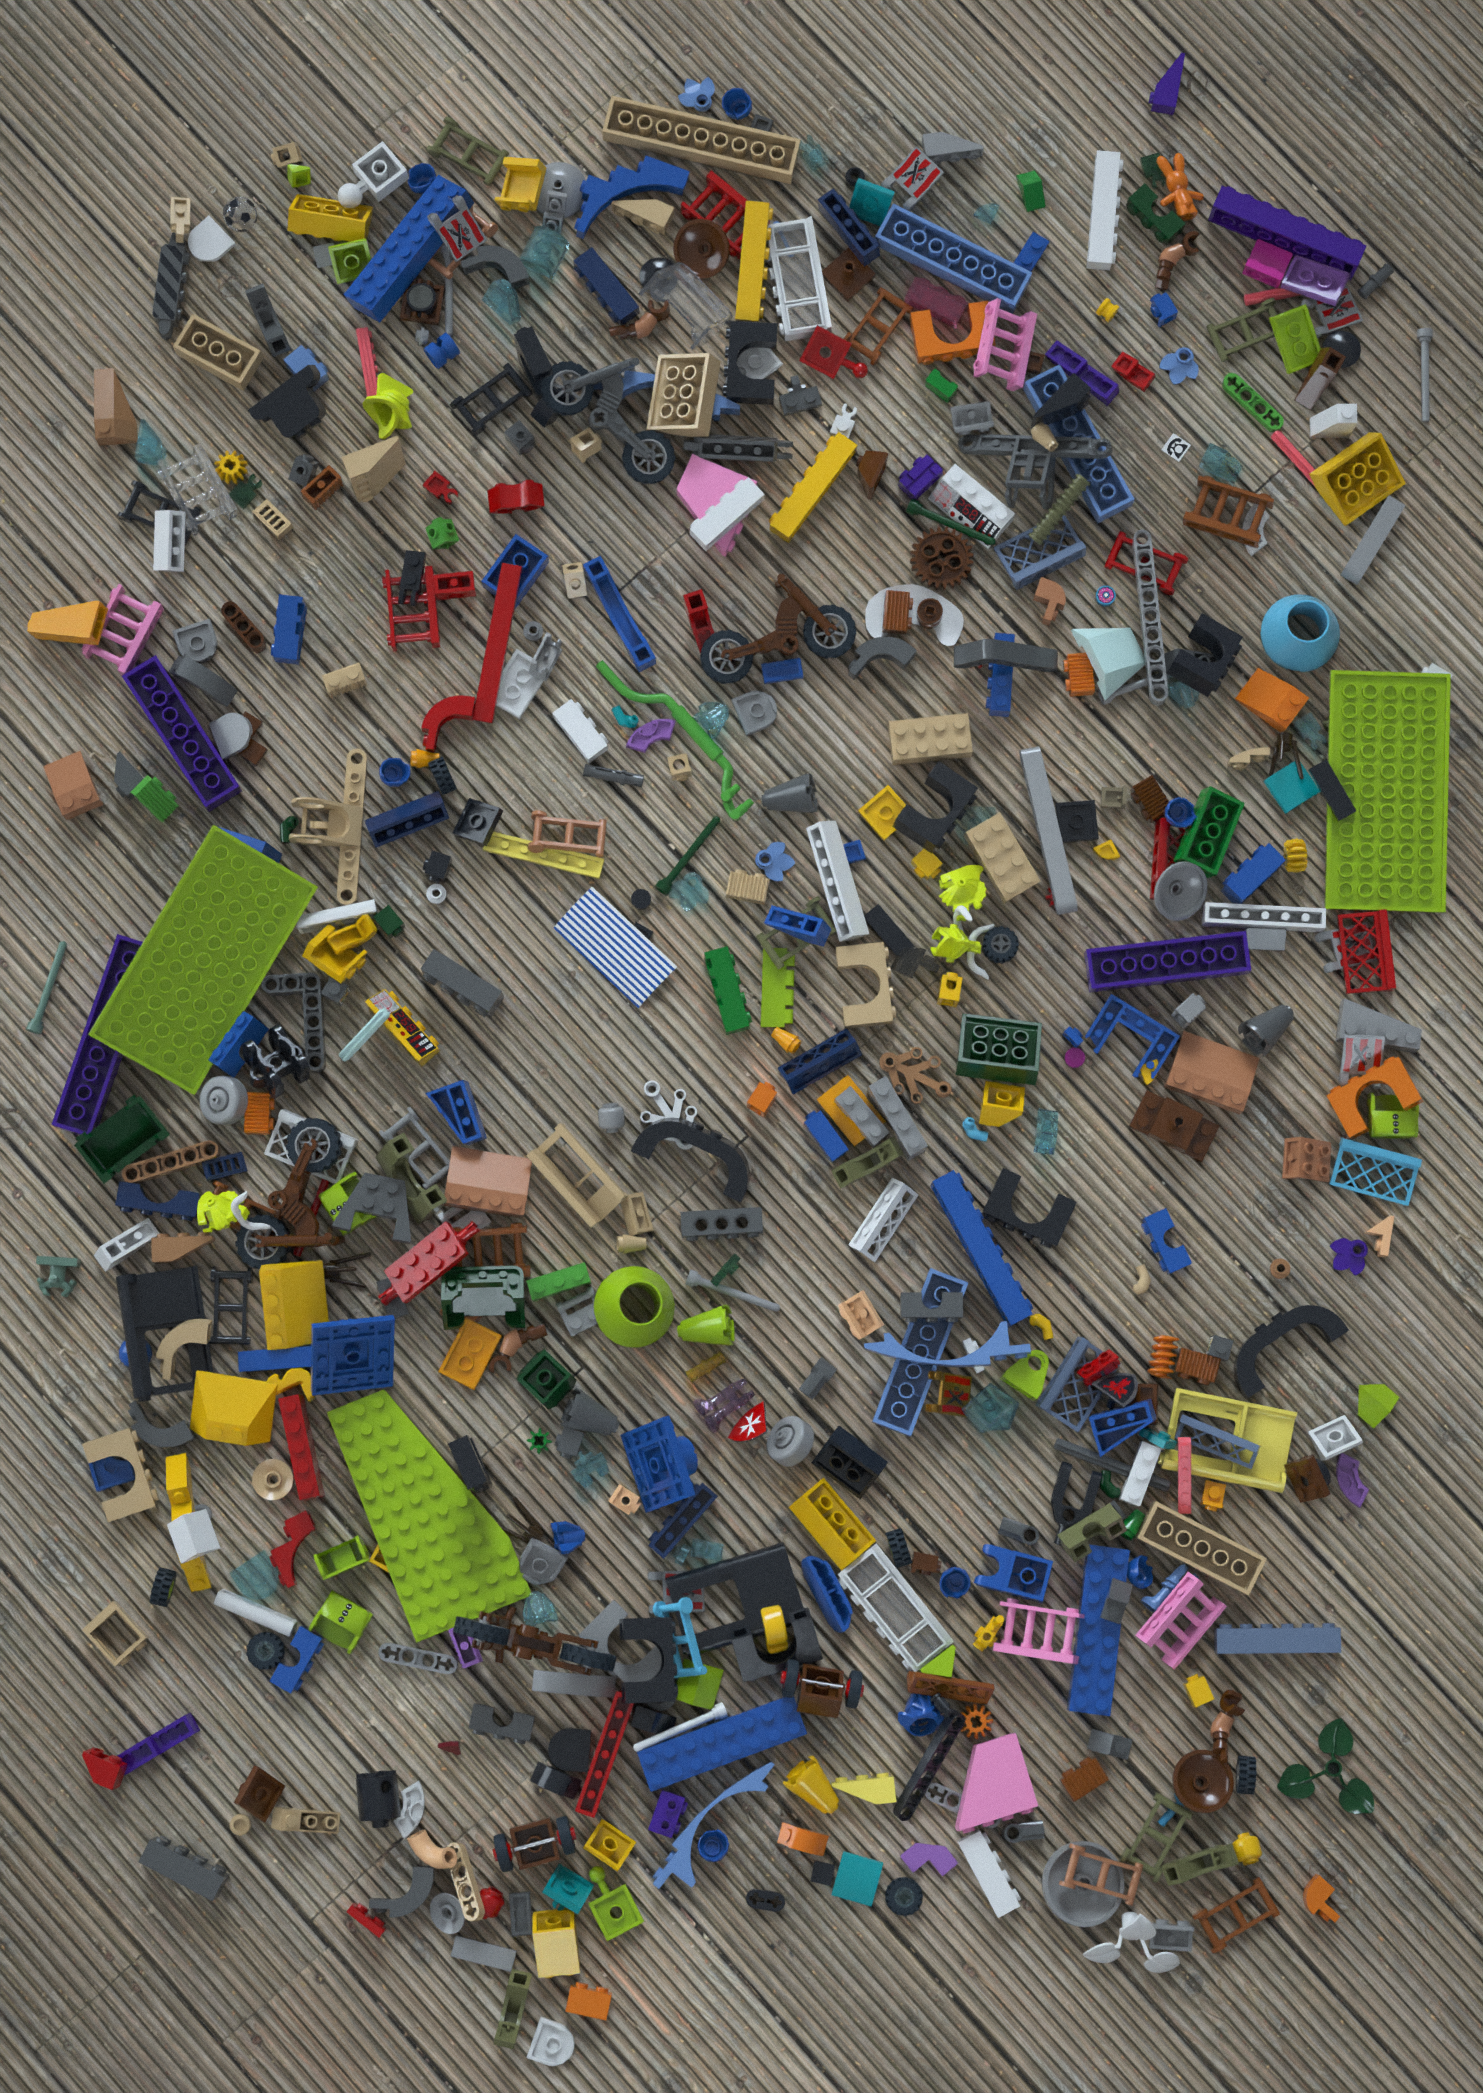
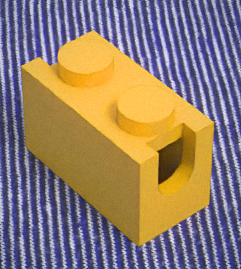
[937,972,963,1007]

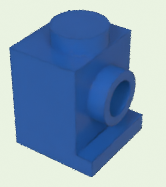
[1150,292,1178,327]

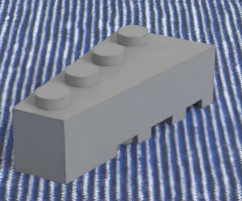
[1335,998,1422,1053]

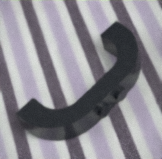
[631,1118,750,1202]
[1234,1305,1349,1399]

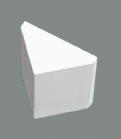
[1308,1415,1363,1461]
[167,1509,221,1564]

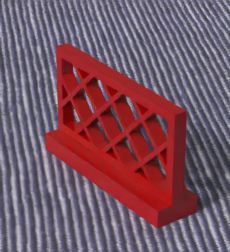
[1150,818,1186,900]
[1337,909,1396,994]

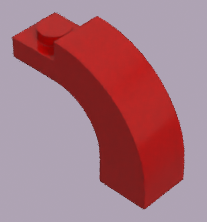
[421,695,476,753]

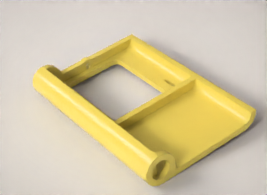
[1158,1388,1297,1493]

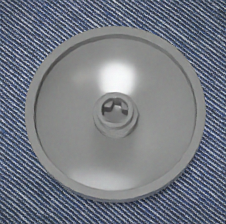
[1042,1841,1124,1927]

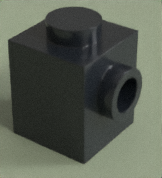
[423,850,453,884]

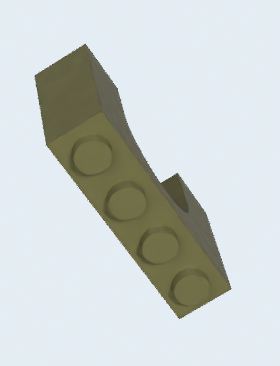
[375,1133,447,1225]

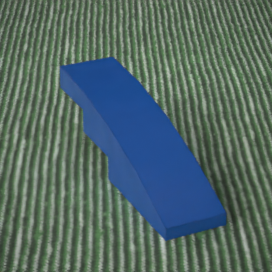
[238,1346,311,1372]

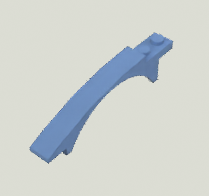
[594,371,740,421]
[864,1321,1031,1367]
[652,1761,775,1889]

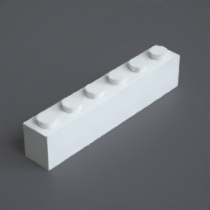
[1086,150,1123,271]
[806,821,869,942]
[1202,902,1326,932]

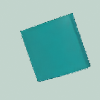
[1263,761,1321,814]
[831,1851,883,1907]

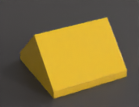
[583,1819,636,1872]

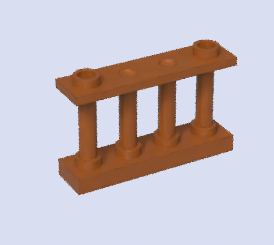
[1183,476,1274,548]
[453,1222,531,1277]

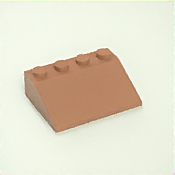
[1164,1031,1260,1115]
[444,1146,532,1219]

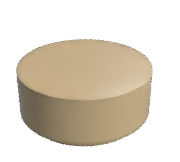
[230,1814,251,1836]

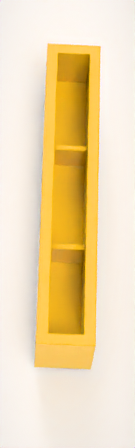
[735,201,773,322]
[769,432,858,543]

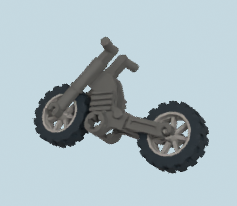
[541,358,675,484]

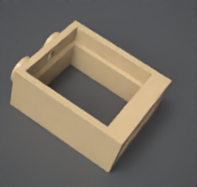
[82,1601,149,1667]

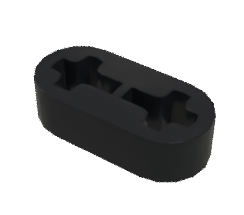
[746,1888,785,1912]

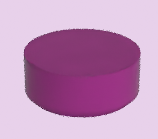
[1064,1048,1085,1068]

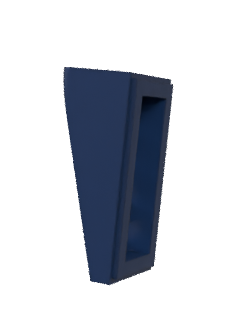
[202,1152,248,1183]

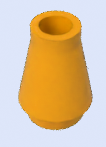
[410,749,439,769]
[771,1027,802,1054]

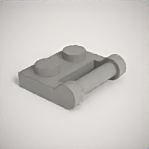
[555,1286,598,1337]

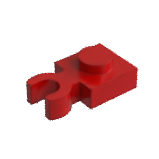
[422,471,459,505]

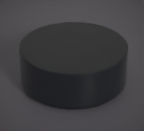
[631,889,651,910]

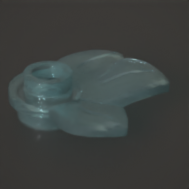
[669,872,709,912]

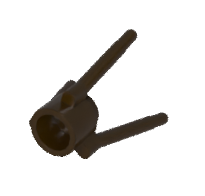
[1269,732,1304,779]
[323,1252,371,1288]
[502,1497,544,1544]

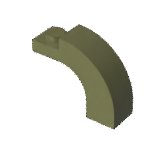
[831,1136,904,1189]
[1161,1843,1239,1886]
[493,1969,532,2049]

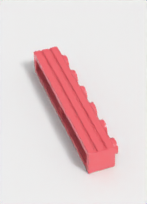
[356,327,378,397]
[1178,1437,1191,1514]

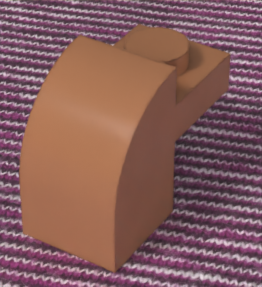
[1033,577,1066,626]

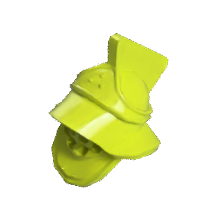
[362,373,413,440]

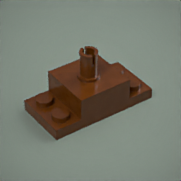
[1129,1090,1219,1162]

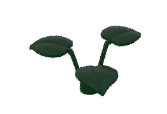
[1277,1718,1374,1814]

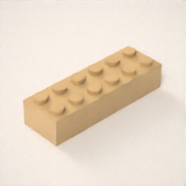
[1135,1501,1267,1596]

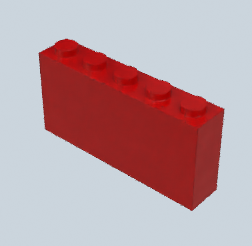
[278,1394,325,1501]

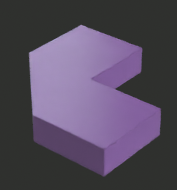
[900,1843,958,1876]

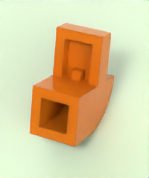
[777,1822,829,1856]
[1303,1874,1340,1922]

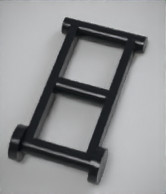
[450,363,533,436]
[117,480,202,545]
[209,1266,253,1345]

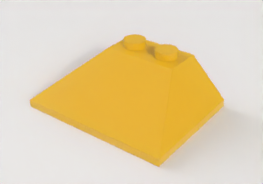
[190,1370,278,1446]

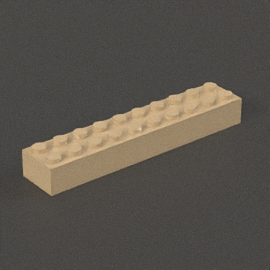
[602,96,801,184]

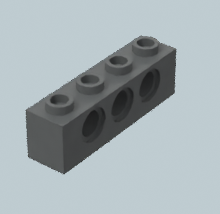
[680,1207,763,1241]

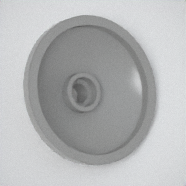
[537,162,586,218]
[1154,862,1207,921]

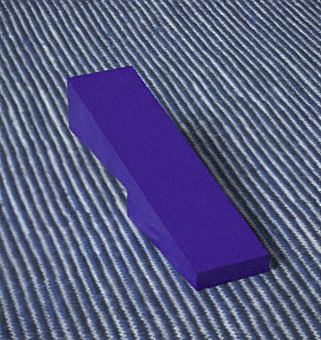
[1045,341,1119,406]
[117,1712,201,1775]

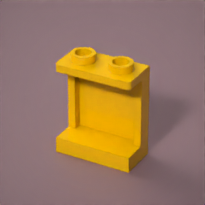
[494,157,547,212]
[302,924,367,984]

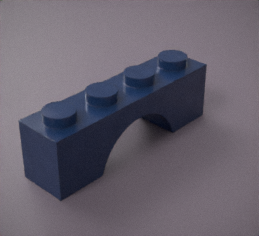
[115,1181,202,1222]

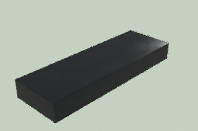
[1308,759,1356,822]
[864,904,917,963]

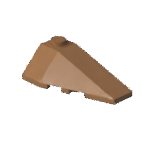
[94,368,138,446]

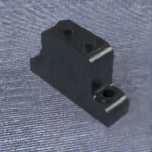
[248,365,326,439]

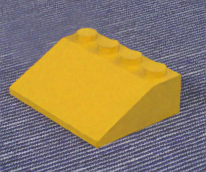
[1309,432,1406,526]
[259,1260,329,1350]

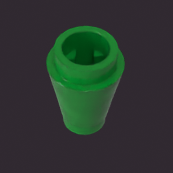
[1121,1509,1145,1541]

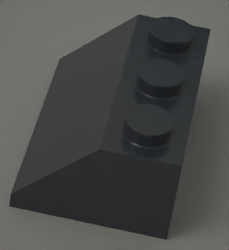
[811,1426,888,1500]

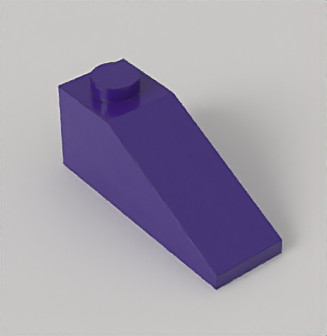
[1148,53,1185,115]

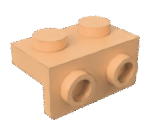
[838,1290,884,1340]

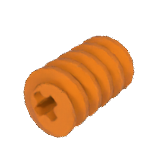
[1147,1335,1180,1379]

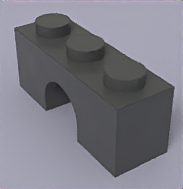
[900,1292,963,1322]
[468,1703,536,1744]

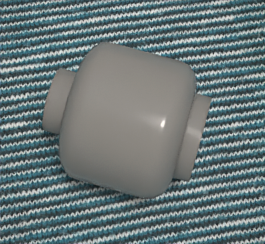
[598,1103,625,1133]

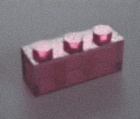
[904,277,968,329]

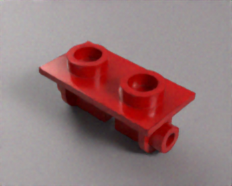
[1077,1349,1120,1387]

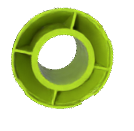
[594,1266,675,1348]

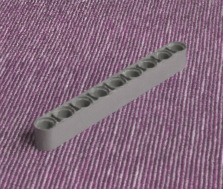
[1132,529,1168,706]
[1019,746,1078,915]

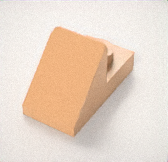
[1364,1215,1394,1258]

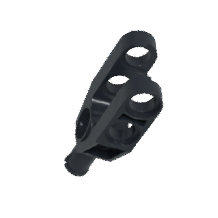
[1051,1461,1102,1546]

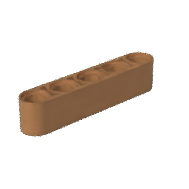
[122,1140,221,1184]

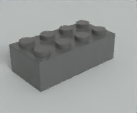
[421,949,504,1018]
[139,1835,230,1901]

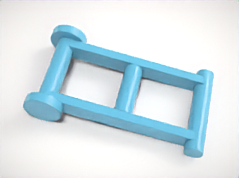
[653,1597,707,1678]

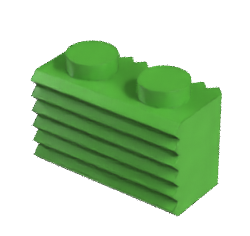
[131,775,179,822]

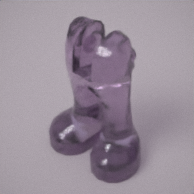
[692,1379,755,1434]

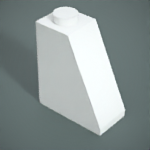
[1310,404,1357,438]

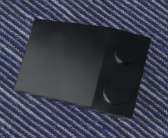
[1030,373,1091,429]

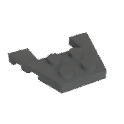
[332,1173,411,1244]

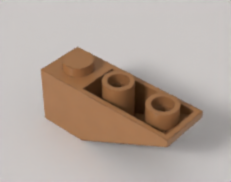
[151,1232,215,1264]

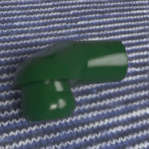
[279,816,299,844]
[1100,1470,1121,1499]

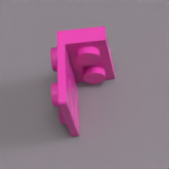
[1242,239,1293,288]

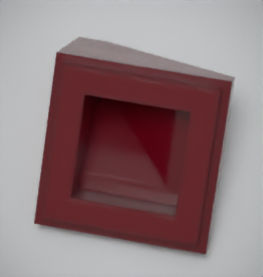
[438,1740,461,1755]

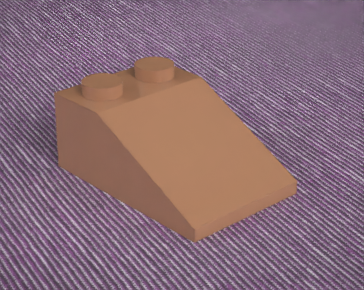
[43,751,104,820]

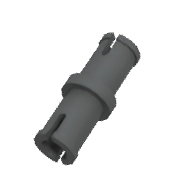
[1357,263,1394,299]

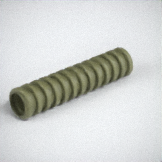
[1029,474,1091,545]

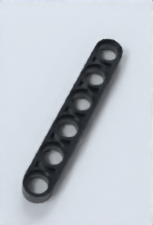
[893,1710,965,1821]

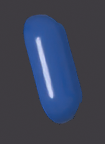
[801,1556,853,1633]

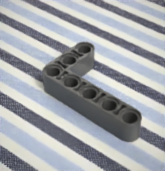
[954,639,1058,672]
[262,973,326,1073]

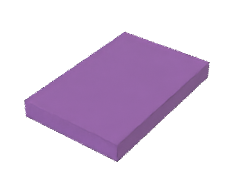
[1280,255,1350,306]

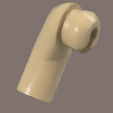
[1133,1264,1151,1295]

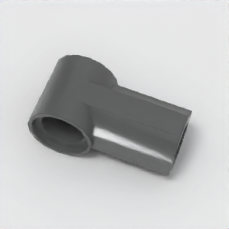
[799,1357,837,1400]
[998,1516,1039,1545]
[1002,1820,1045,1843]

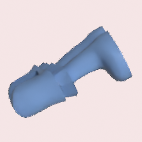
[1140,1563,1199,1612]

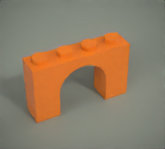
[910,300,996,365]
[1326,1056,1424,1140]

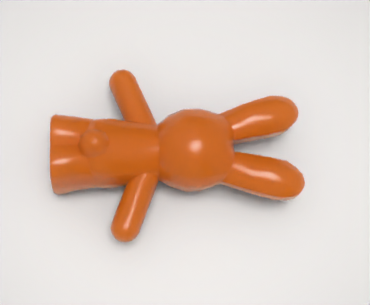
[1156,153,1204,221]

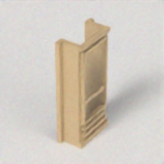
[526,1123,628,1228]

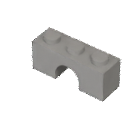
[834,1086,890,1148]

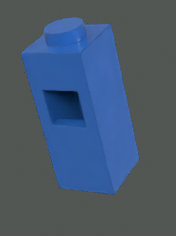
[804,1110,849,1163]

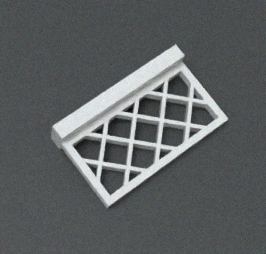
[264,1109,358,1183]

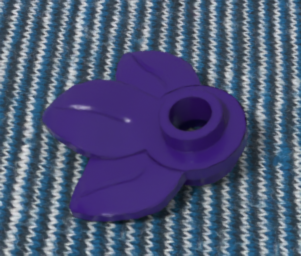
[1330,1238,1368,1276]

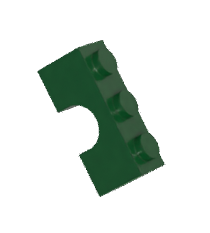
[1126,183,1186,246]

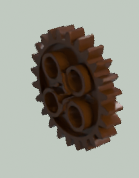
[910,526,974,590]

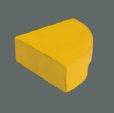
[1093,839,1120,860]
[1140,1059,1158,1085]

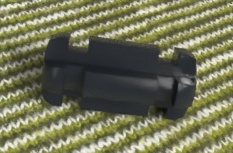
[930,1693,954,1718]

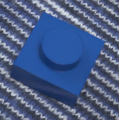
[1062,1026,1084,1048]

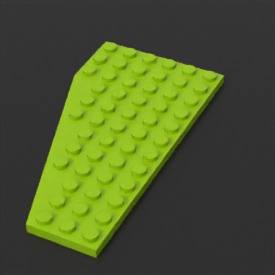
[327,1389,532,1643]

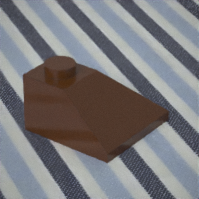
[856,450,889,500]

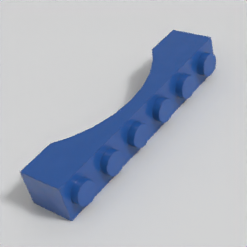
[583,555,656,673]

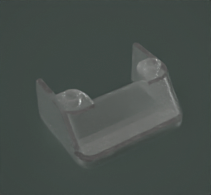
[639,262,733,350]

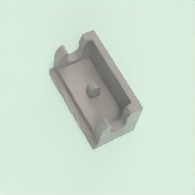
[528,632,562,682]

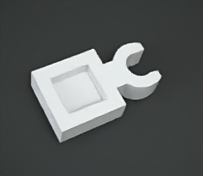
[830,403,857,439]
[962,1338,985,1374]

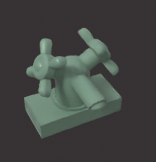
[36,1256,81,1297]

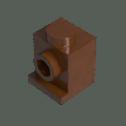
[910,1552,942,1576]

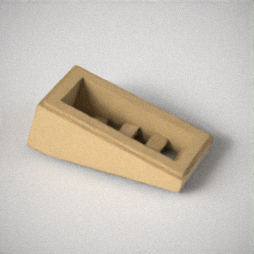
[252,499,293,540]

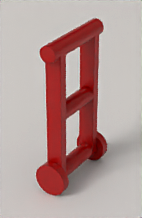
[1104,531,1189,595]

